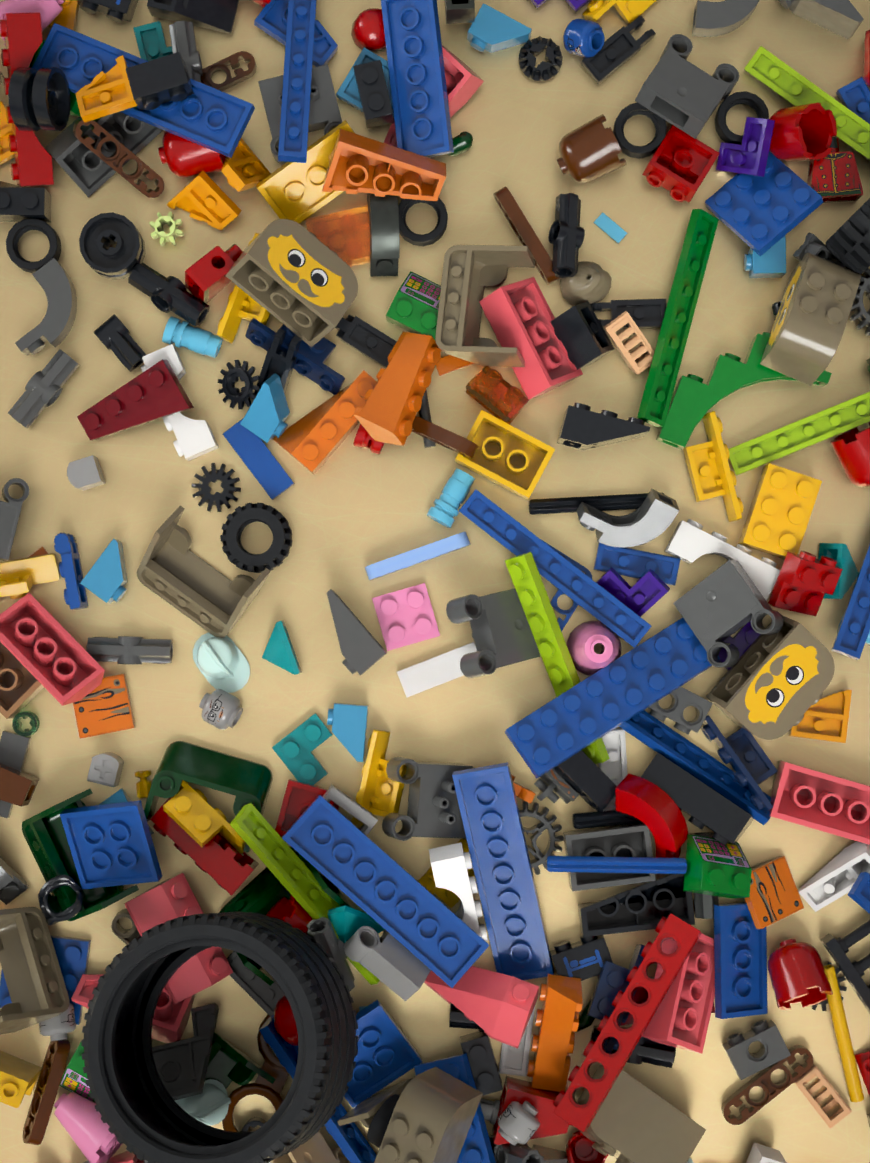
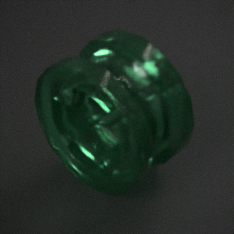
[12,711,40,736]

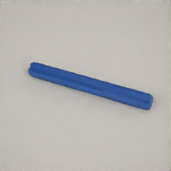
[547,856,687,874]

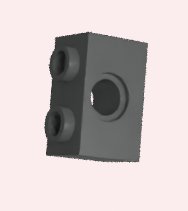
[722,1020,791,1080]

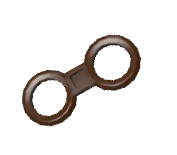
[222,1014,289,1132]

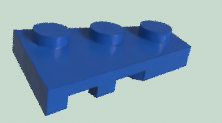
[254,0,338,67]

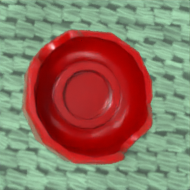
[351,8,386,51]
[566,1131,608,1163]

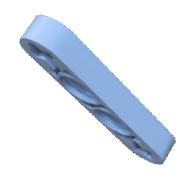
[365,532,471,580]

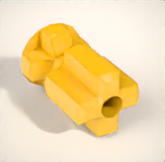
[135,770,152,799]

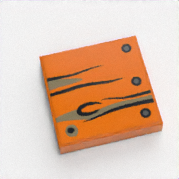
[73,674,135,739]
[744,856,804,929]

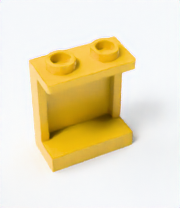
[0,1050,42,1108]

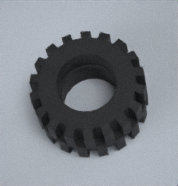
[220,502,292,573]

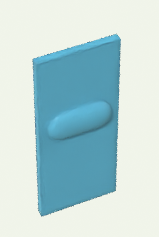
[594,212,627,244]

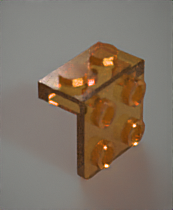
[466,366,529,425]

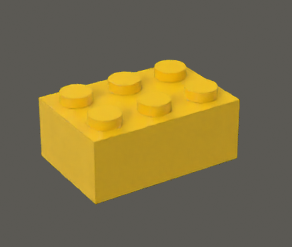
[455,410,555,500]
[738,463,822,559]

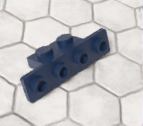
[245,318,345,395]
[701,715,778,814]
[586,944,645,1054]

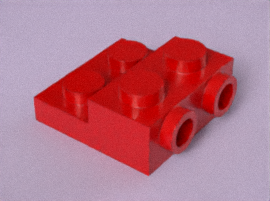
[642,125,720,203]
[768,551,843,616]
[275,779,339,838]

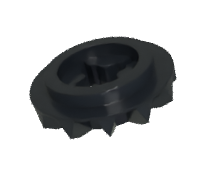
[519,36,563,81]

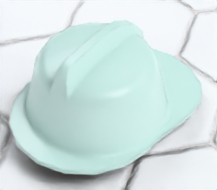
[193,632,250,693]
[174,1079,231,1126]

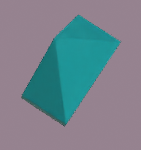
[818,543,859,599]
[262,621,302,675]
[328,905,385,944]

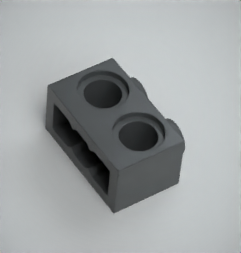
[648,686,713,735]

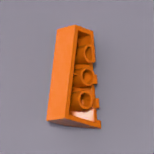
[322,129,446,201]
[353,332,441,446]
[273,370,378,475]
[527,974,583,1092]

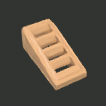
[604,311,655,374]
[794,1066,852,1128]

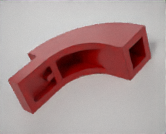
[615,773,688,858]

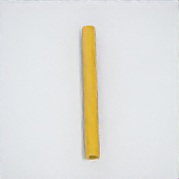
[824,964,864,1102]

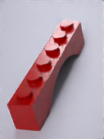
[0,13,54,186]

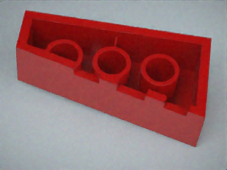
[150,796,259,896]

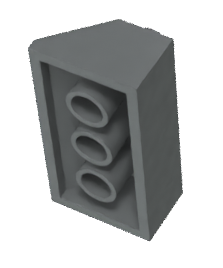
[44,112,163,197]

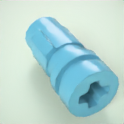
[162,316,223,358]
[427,468,475,528]

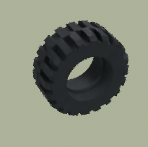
[825,198,870,275]

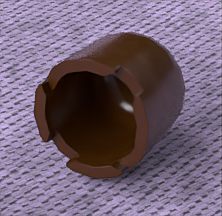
[557,114,627,183]

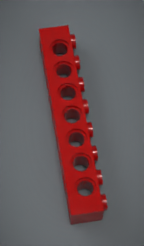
[553,913,702,1132]

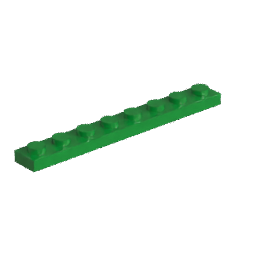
[637,209,719,427]

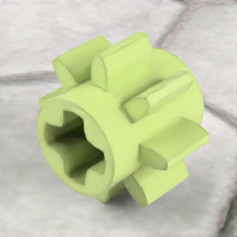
[149,211,184,247]

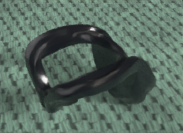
[38,875,85,926]

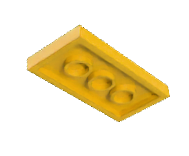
[256,120,355,223]

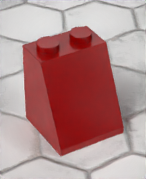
[492,1076,572,1145]

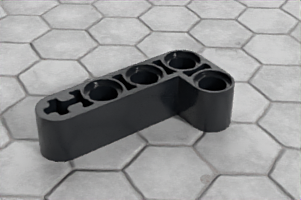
[553,750,617,812]

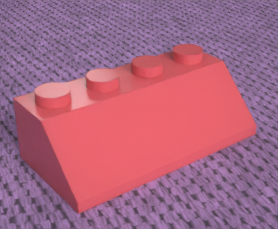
[479,277,583,400]
[0,593,105,706]
[769,760,870,845]
[124,873,233,1003]
[642,934,715,1054]

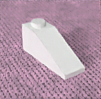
[798,841,870,912]

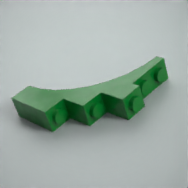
[656,332,832,450]

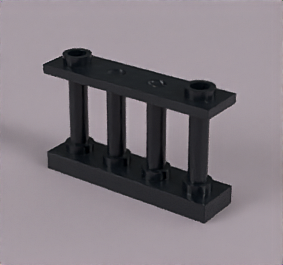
[820,920,870,1014]

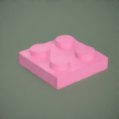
[372,583,440,651]

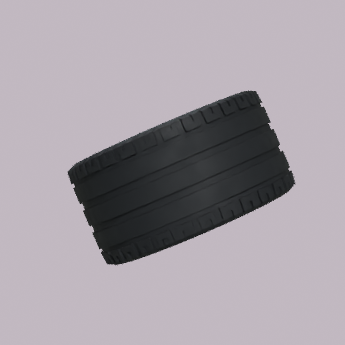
[81,912,359,1163]

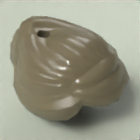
[560,261,612,305]

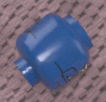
[563,19,605,58]

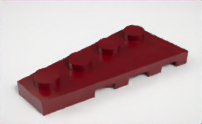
[77,359,194,440]

